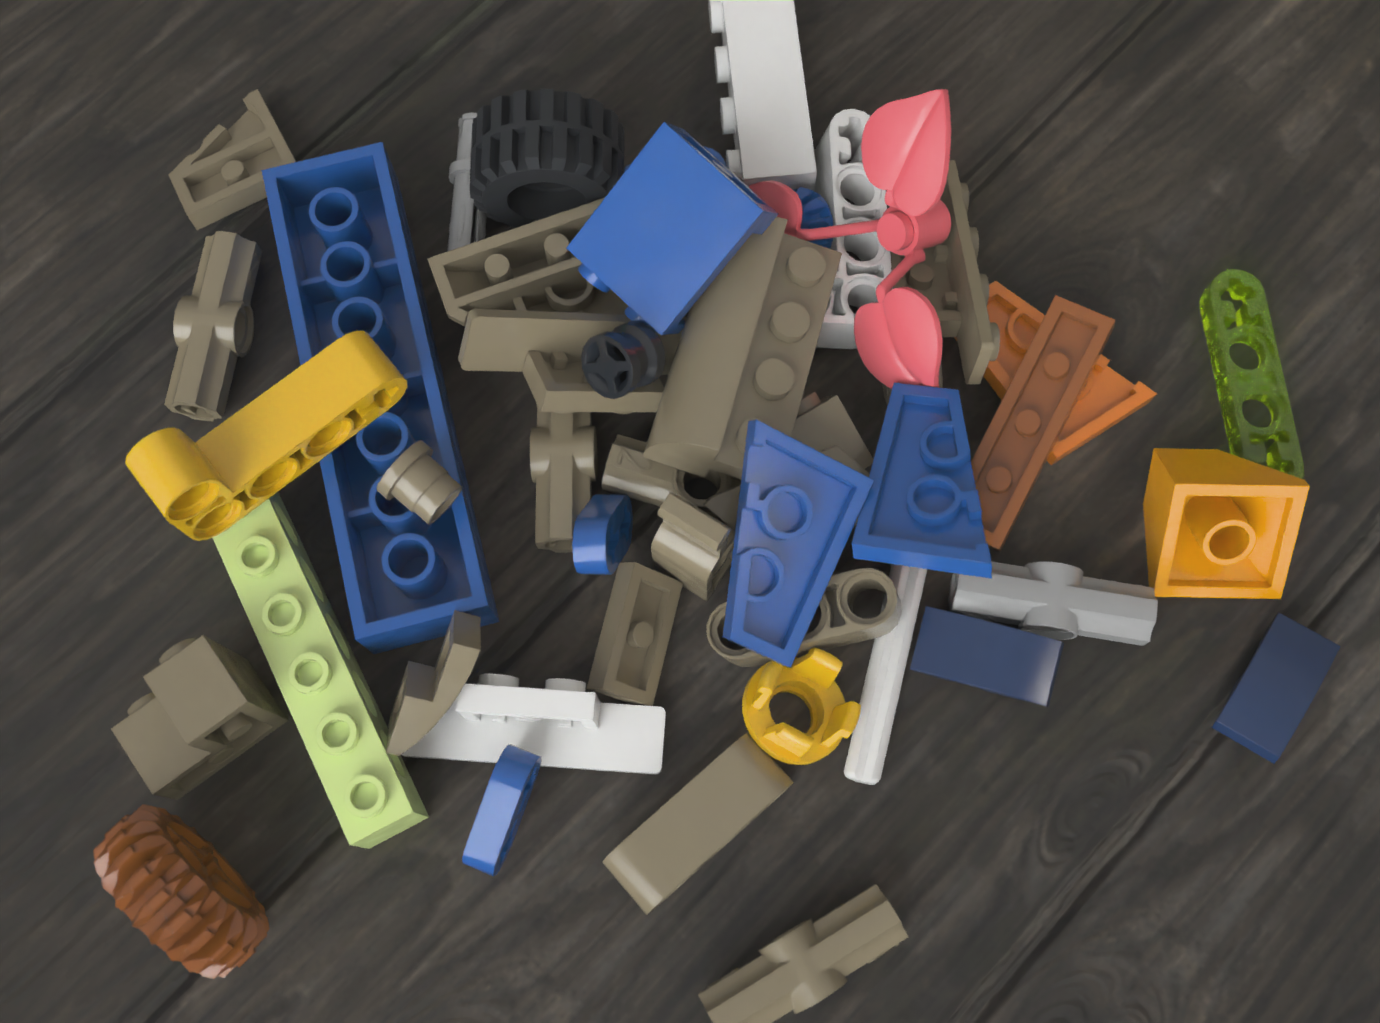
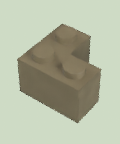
[111,635,288,800]

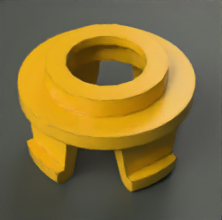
[742,648,861,765]

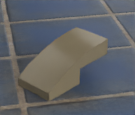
[386,610,481,756]

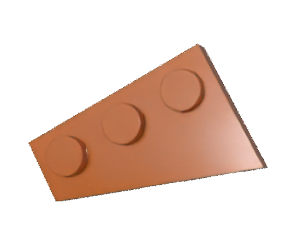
[954,281,1157,465]

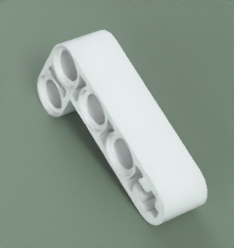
[814,109,893,349]

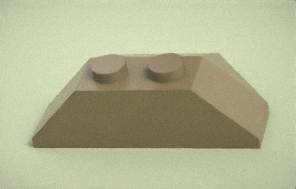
[427,198,628,327]

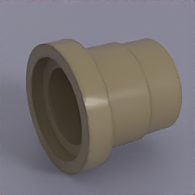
[376,440,463,525]

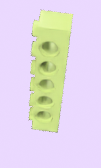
[212,492,429,849]

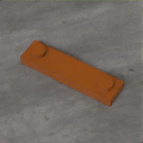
[971,295,1116,552]

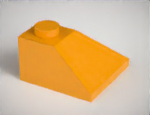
[1143,448,1310,599]

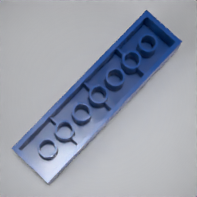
[262,142,500,654]

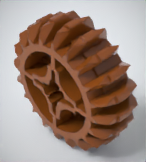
[93,804,270,979]

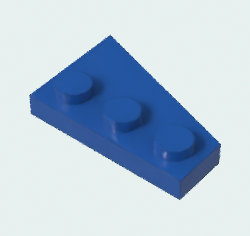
[852,383,992,579]
[723,419,874,668]

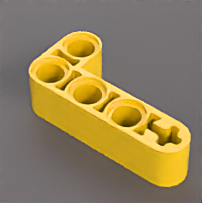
[125,330,408,541]

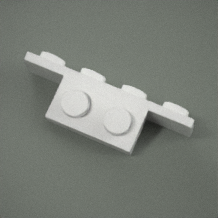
[402,674,666,774]

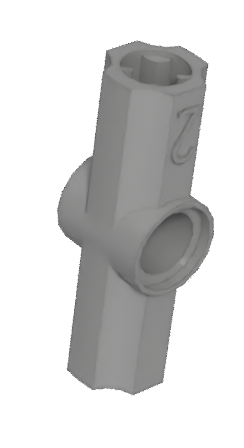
[948,561,1158,646]

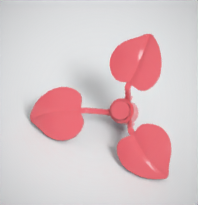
[748,89,951,389]

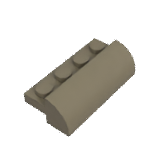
[643,217,842,479]

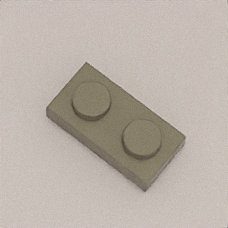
[587,562,683,706]

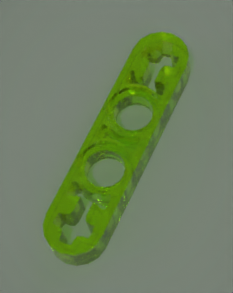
[1200,269,1304,479]

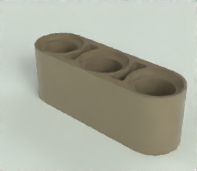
[707,568,902,667]
[602,732,794,916]

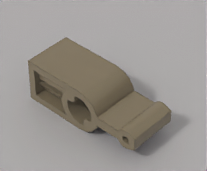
[651,492,735,602]

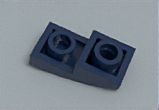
[910,606,1064,707]
[1211,612,1341,764]

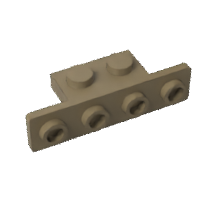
[890,160,1000,384]
[458,309,687,414]

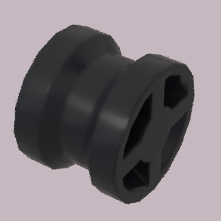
[581,321,665,399]

